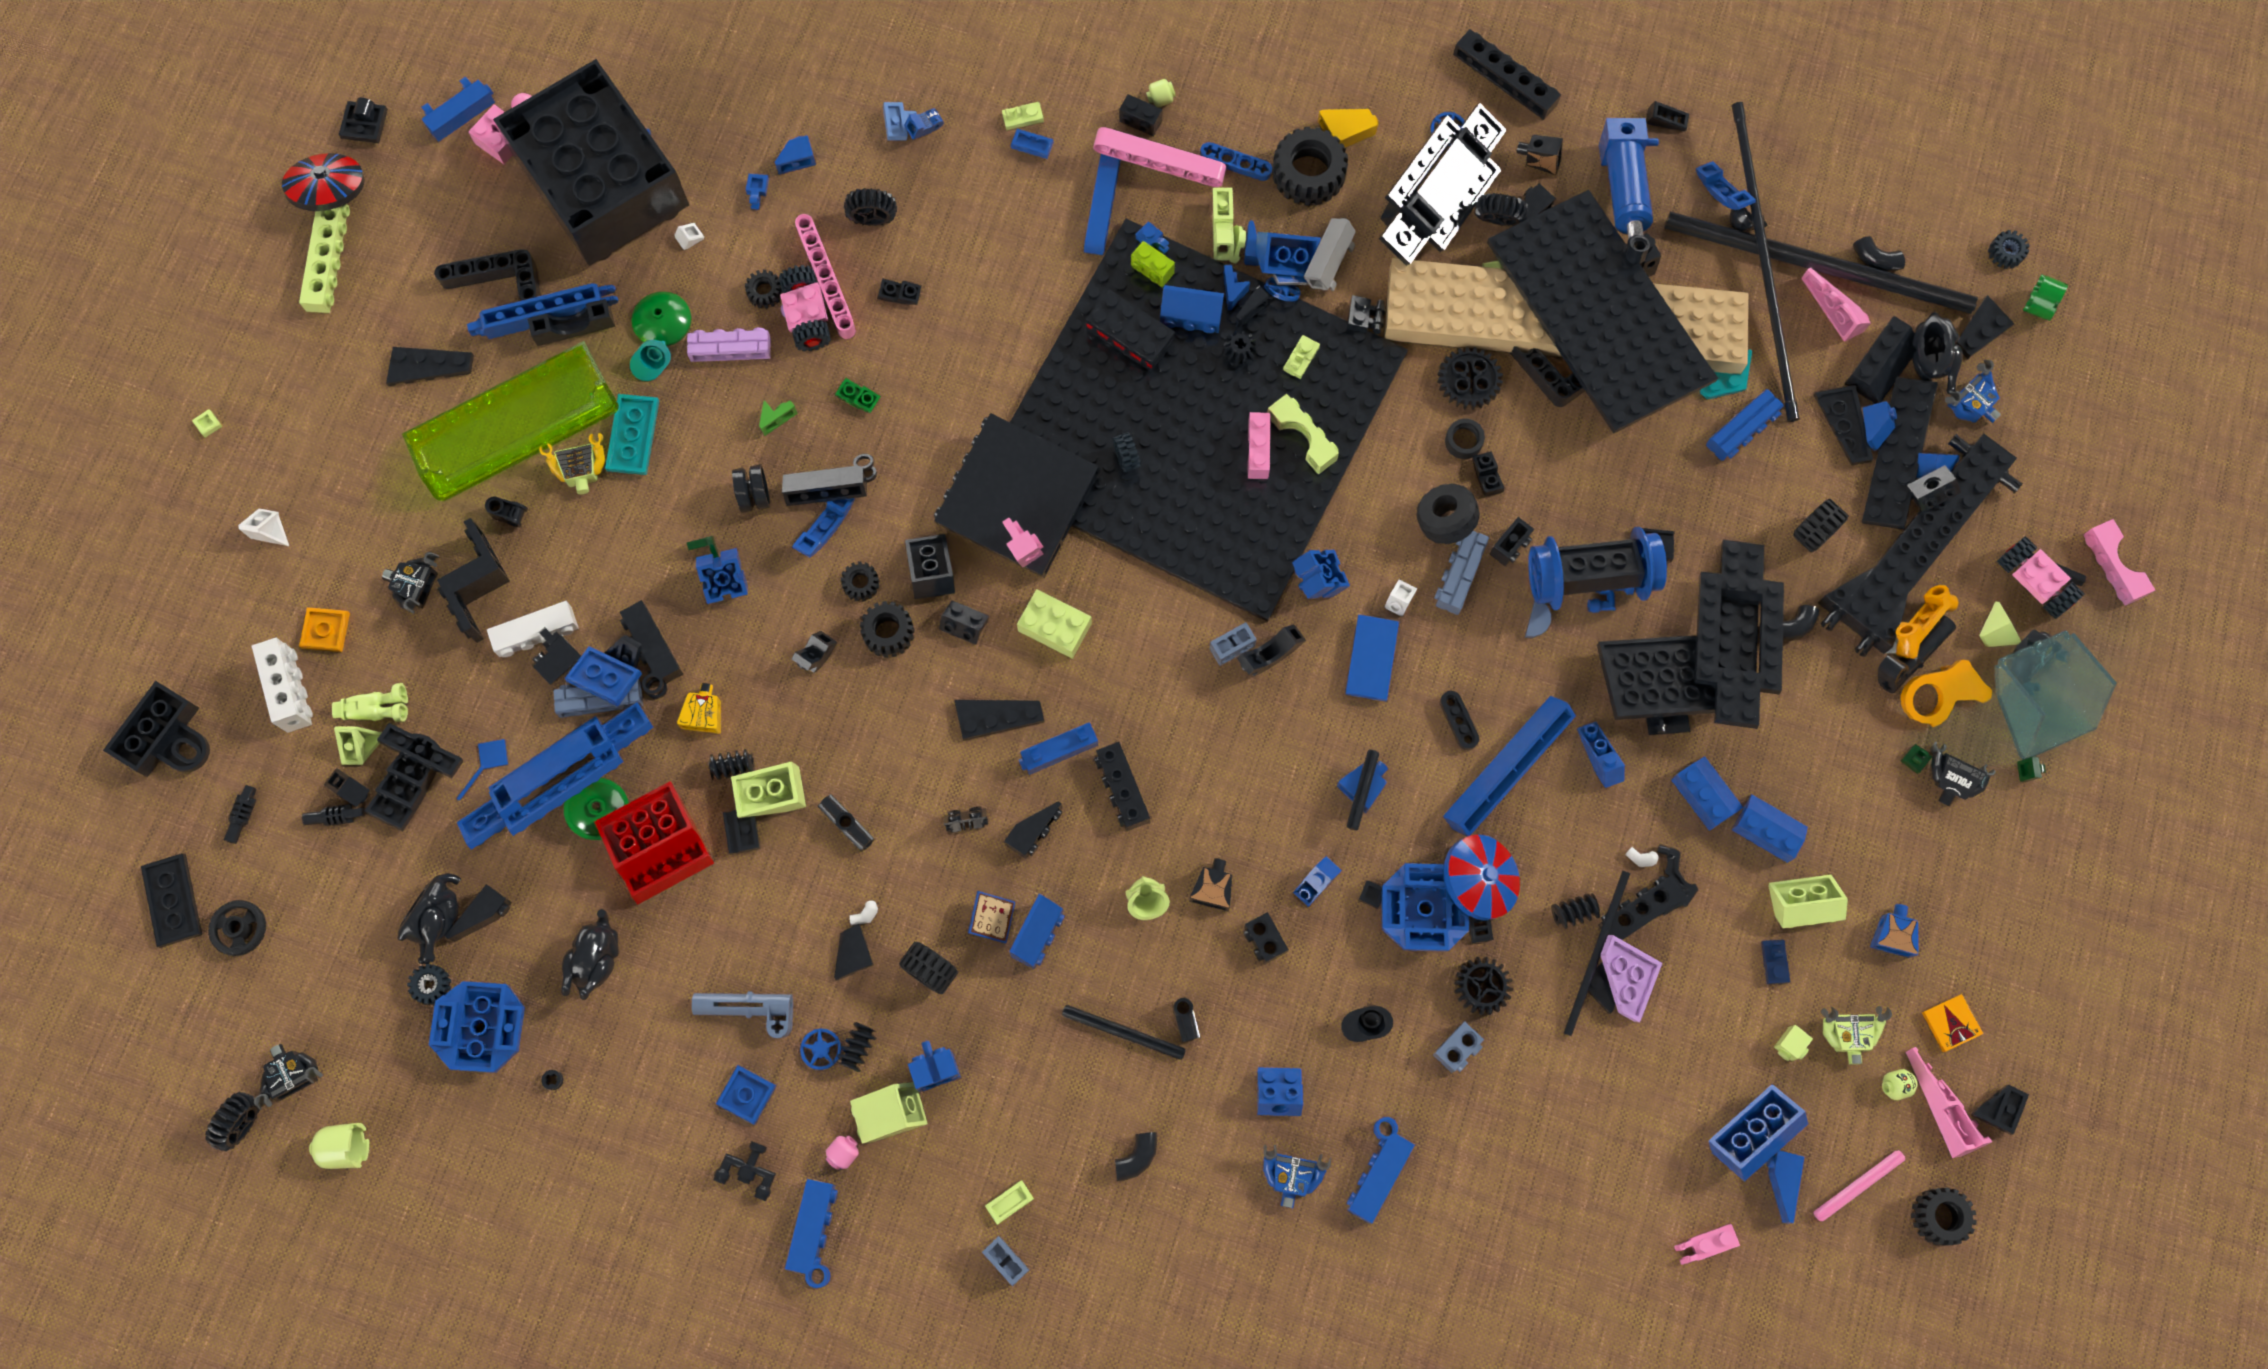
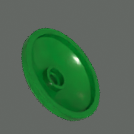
[631,291,692,347]
[564,777,629,840]

